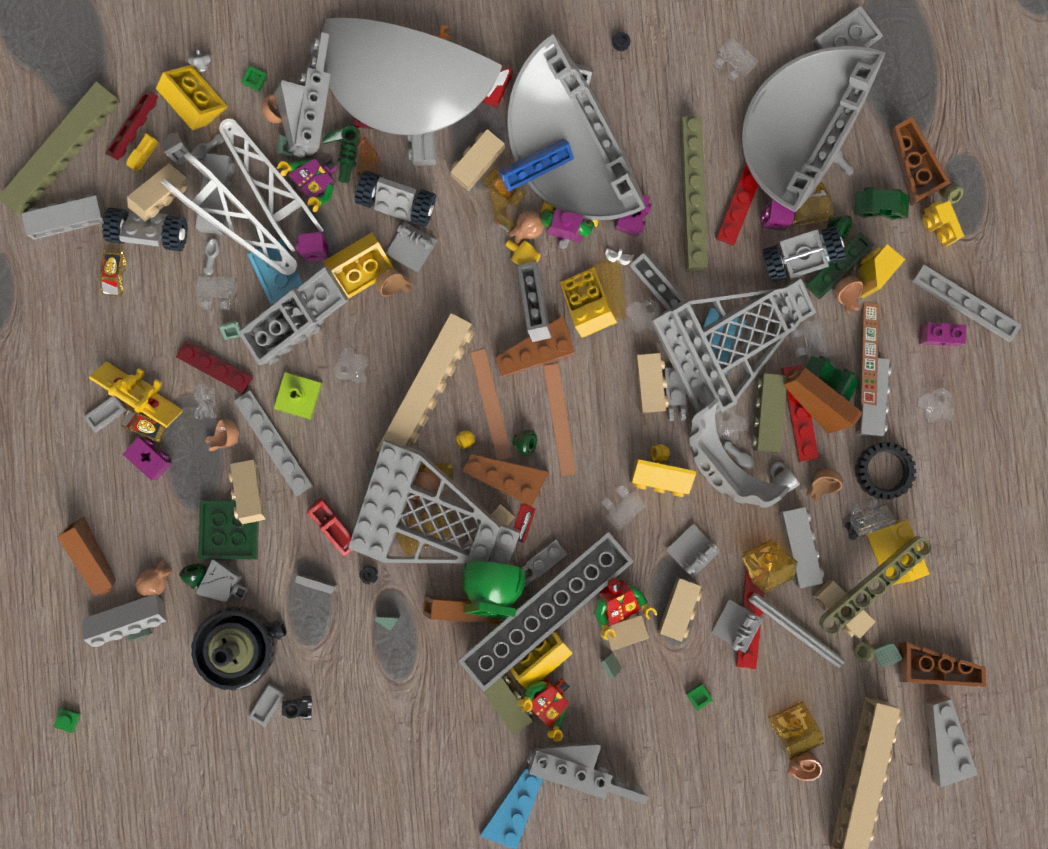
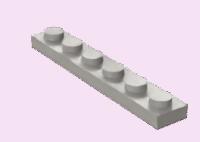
[912,265,1021,342]
[234,391,314,497]

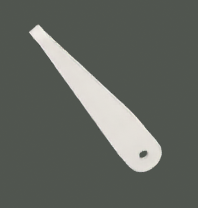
[219,119,324,252]
[160,153,297,276]

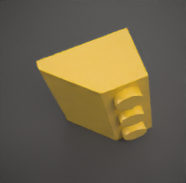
[156,65,228,130]
[323,232,395,298]
[857,244,905,299]
[630,459,696,497]
[866,519,930,585]
[510,631,573,689]

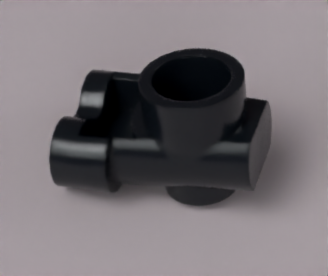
[282,696,312,720]

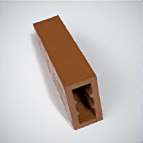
[784,368,863,434]
[57,517,116,596]
[423,595,500,624]

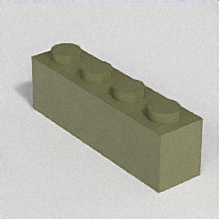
[752,373,787,453]
[480,674,533,735]

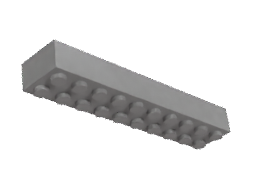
[457,532,634,692]

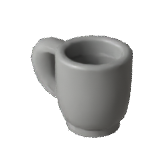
[770,461,800,493]

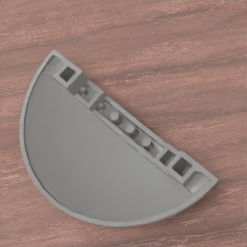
[322,18,502,135]
[507,34,646,220]
[742,46,885,212]

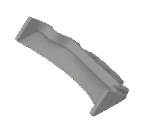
[689,397,790,507]

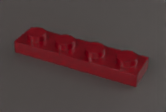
[105,90,158,160]
[176,341,253,394]

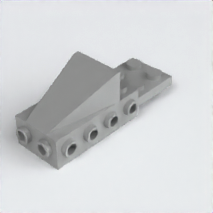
[274,32,331,157]
[239,267,349,365]
[527,741,649,804]

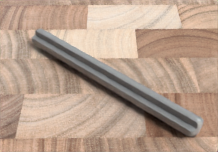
[749,593,845,668]

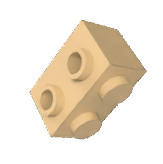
[607,613,649,651]

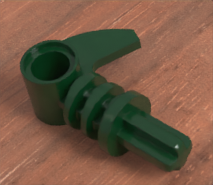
[322,126,361,183]

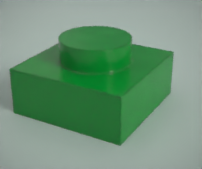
[54,707,81,733]

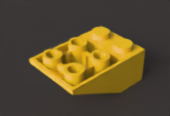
[560,267,617,338]

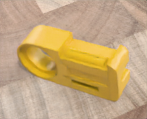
[126,133,159,171]

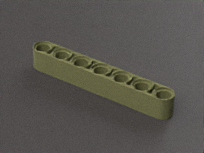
[819,536,932,634]

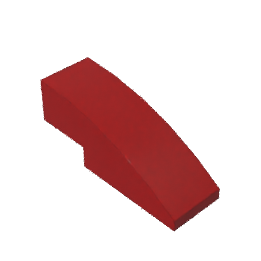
[307,497,353,557]

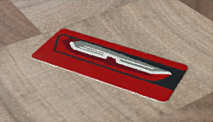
[514,504,536,543]

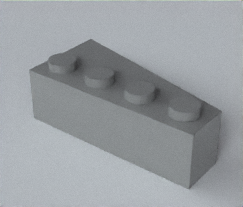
[925,695,978,787]

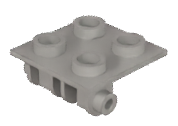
[386,222,437,273]
[666,524,720,578]
[712,599,763,653]

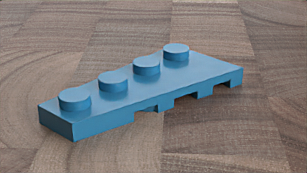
[480,767,543,849]

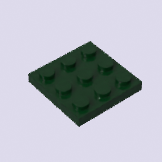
[198,501,259,560]

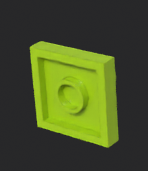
[273,372,322,420]

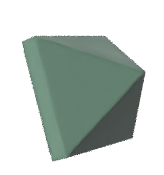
[277,135,294,159]
[218,320,241,340]

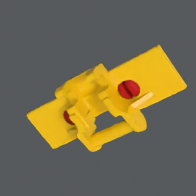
[89,361,183,428]

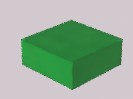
[241,65,268,93]
[685,683,713,711]

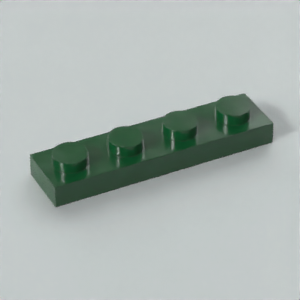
[806,232,874,300]

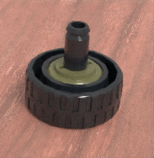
[191,606,277,691]

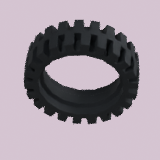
[855,442,917,499]

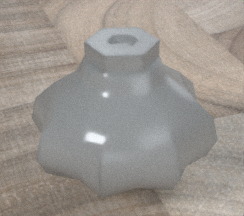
[188,50,212,72]

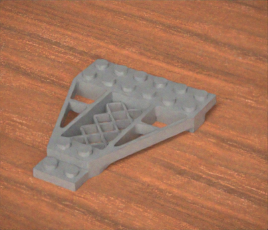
[650,279,816,413]
[348,440,521,564]

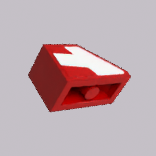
[482,67,513,109]

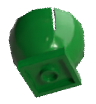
[462,561,526,619]

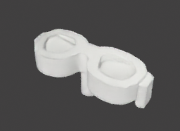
[605,248,634,265]

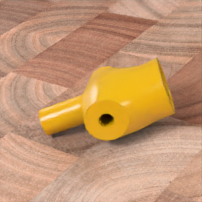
[505,240,541,266]

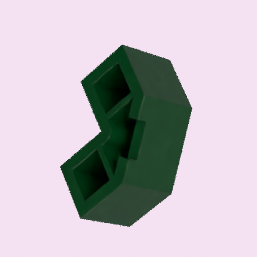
[855,187,909,220]
[805,356,860,401]

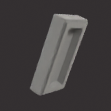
[84,396,127,433]
[295,574,337,594]
[248,683,286,727]

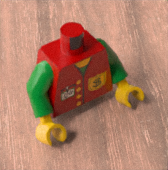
[594,578,657,640]
[517,678,570,742]

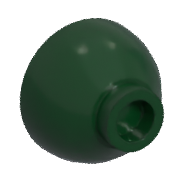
[827,215,853,240]
[512,430,537,456]
[179,564,207,589]

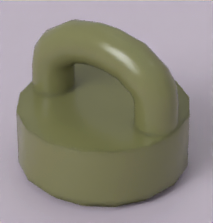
[941,184,964,204]
[854,642,875,662]

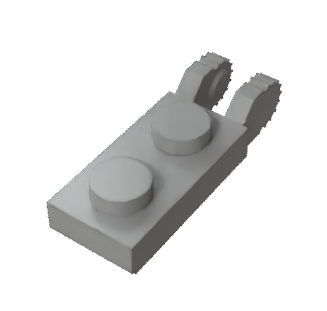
[664,367,686,421]
[522,539,568,587]

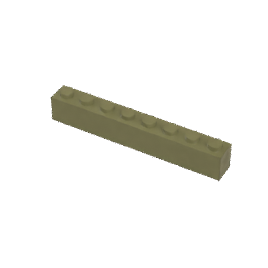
[0,82,120,216]
[680,116,708,272]

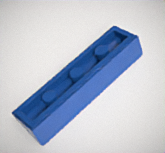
[498,139,574,192]

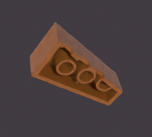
[890,117,951,206]
[496,316,575,378]
[462,454,549,507]
[899,642,986,687]

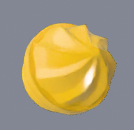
[455,431,475,450]
[651,444,670,463]

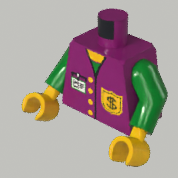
[277,159,338,212]
[541,201,598,243]

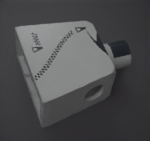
[196,559,248,602]

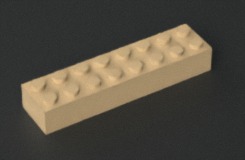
[376,313,474,452]
[830,696,901,849]

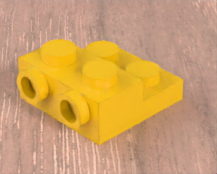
[922,200,965,247]

